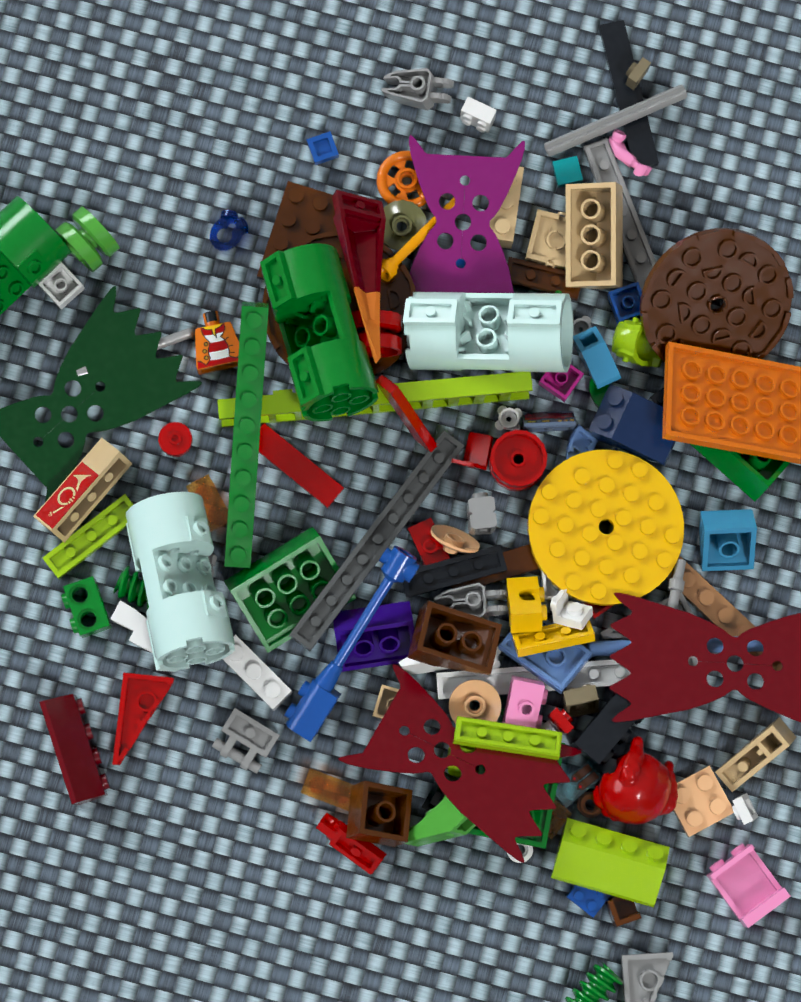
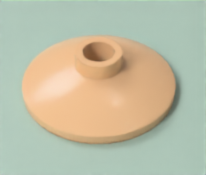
[430,525,480,555]
[449,680,501,724]

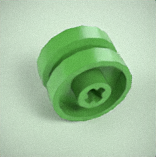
[55,206,120,272]

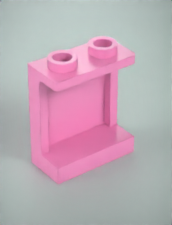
[706,843,791,928]

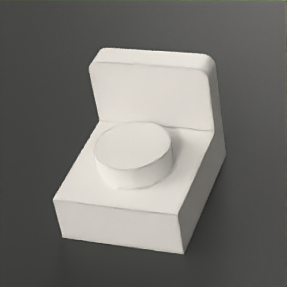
[550,589,593,630]

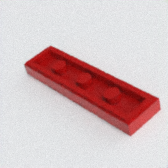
[376,375,437,452]
[259,423,344,509]

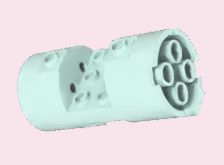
[403,292,574,373]
[126,492,235,672]

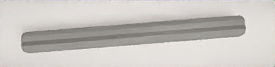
[544,85,687,157]

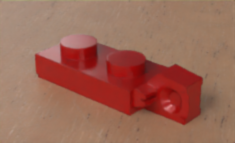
[316,813,387,875]

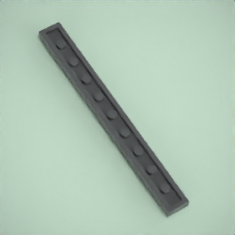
[289,431,465,651]

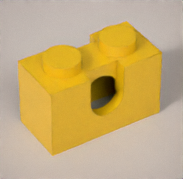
[506,576,547,633]

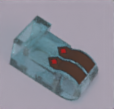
[555,761,602,809]

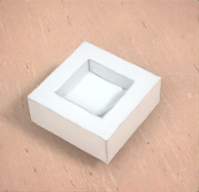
[732,793,758,825]

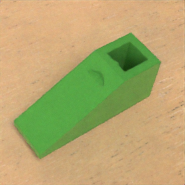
[404,795,476,847]

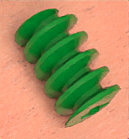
[114,566,149,610]
[565,962,623,1002]

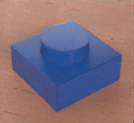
[306,131,339,165]

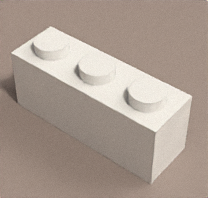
[222,635,293,711]

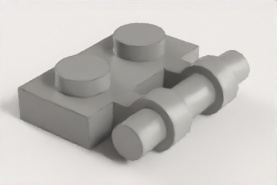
[212,708,280,774]

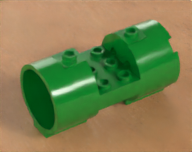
[0,196,71,315]
[260,243,379,421]

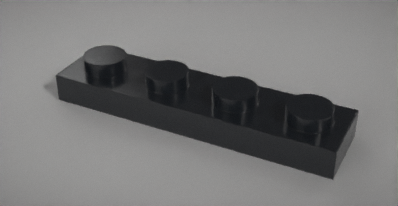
[402,545,507,599]

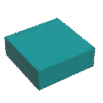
[552,156,583,188]

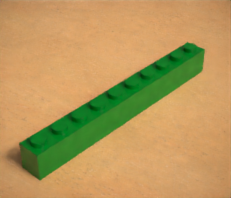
[224,301,269,568]

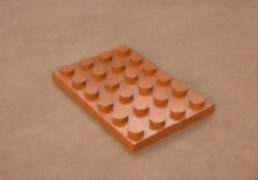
[662,342,801,464]

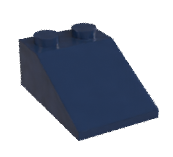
[589,384,676,466]

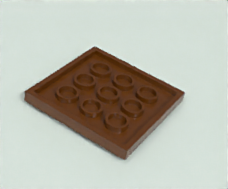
[257,181,337,280]

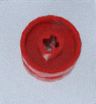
[352,310,402,358]
[488,430,547,492]

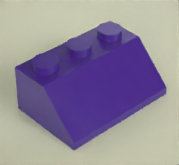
[333,601,414,672]

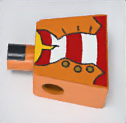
[195,311,239,375]

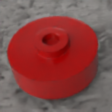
[158,422,193,457]

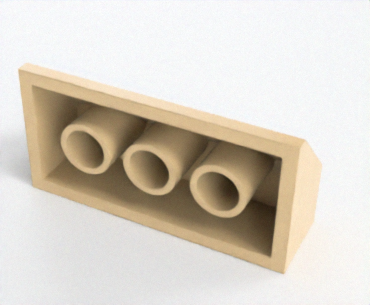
[566,182,623,289]

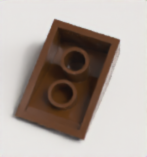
[408,601,502,675]

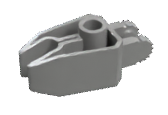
[381,68,454,111]
[434,583,508,620]

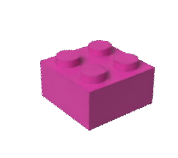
[538,364,584,403]

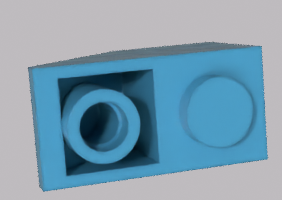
[573,326,621,389]

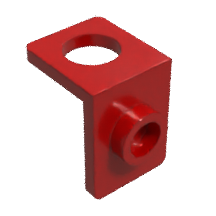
[451,432,493,470]

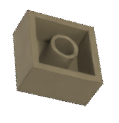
[563,684,599,718]

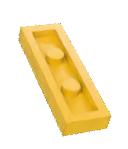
[512,620,595,657]

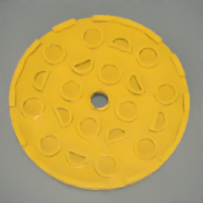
[527,450,684,606]

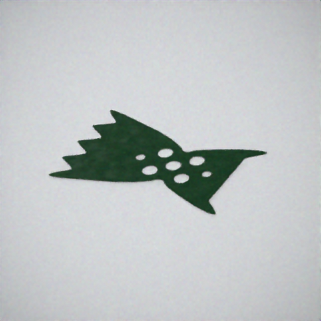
[0,286,202,502]

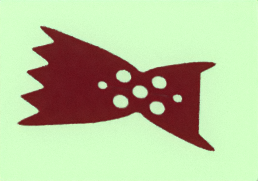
[609,593,801,722]
[338,664,582,863]

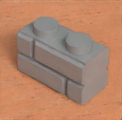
[466,492,497,536]

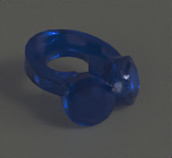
[210,210,248,251]

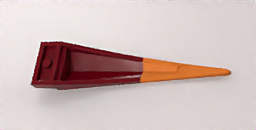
[332,190,386,363]

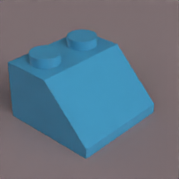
[699,509,757,571]

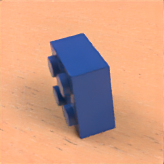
[607,282,642,325]
[566,885,610,918]

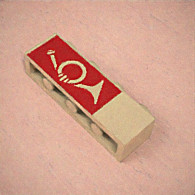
[33,438,132,543]

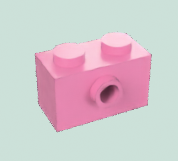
[502,675,548,729]

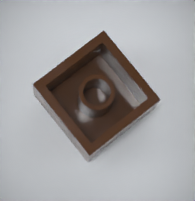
[346,781,413,847]

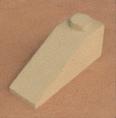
[715,717,796,792]

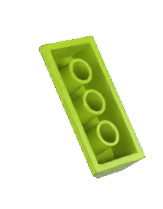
[551,818,670,908]

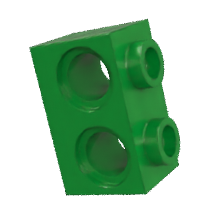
[61,576,112,638]

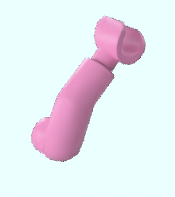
[608,129,652,176]

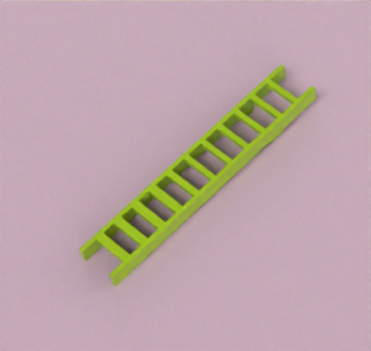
[217,372,533,428]

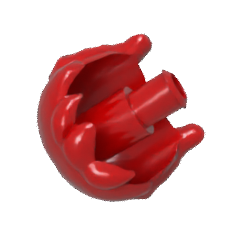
[593,736,678,825]

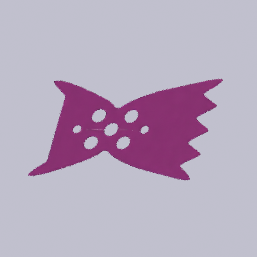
[409,135,525,293]

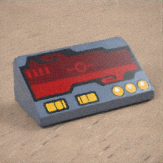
[522,411,576,432]

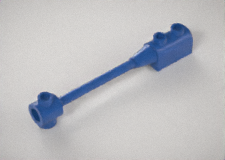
[284,546,420,742]

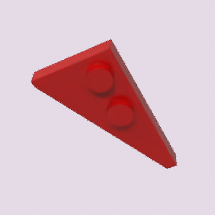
[112,672,175,765]

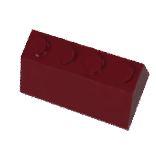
[39,694,110,805]

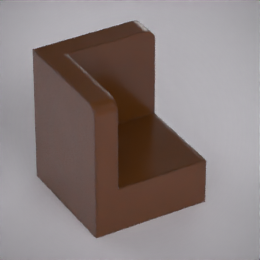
[605,897,641,927]

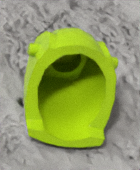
[611,317,663,367]

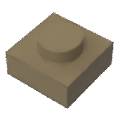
[626,57,651,90]

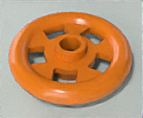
[376,151,427,207]

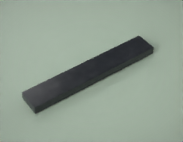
[599,20,659,171]

